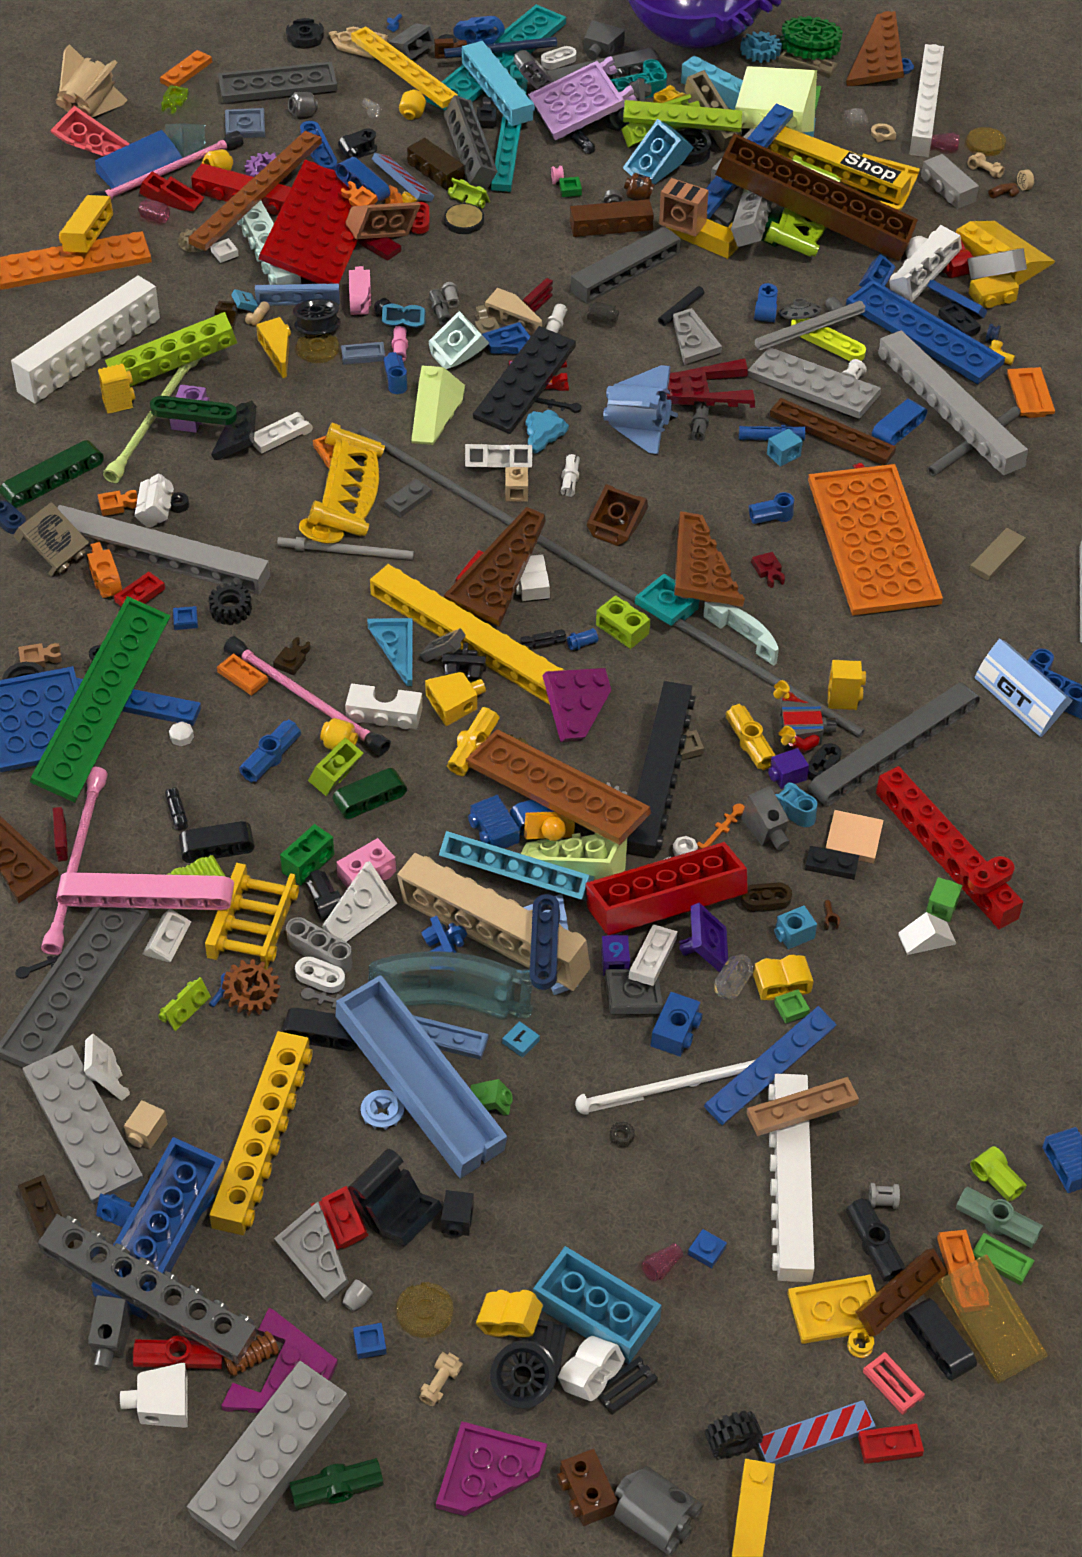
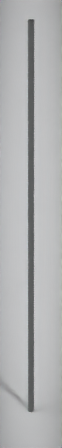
[358,427,865,738]

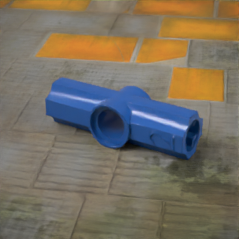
[239,719,301,783]

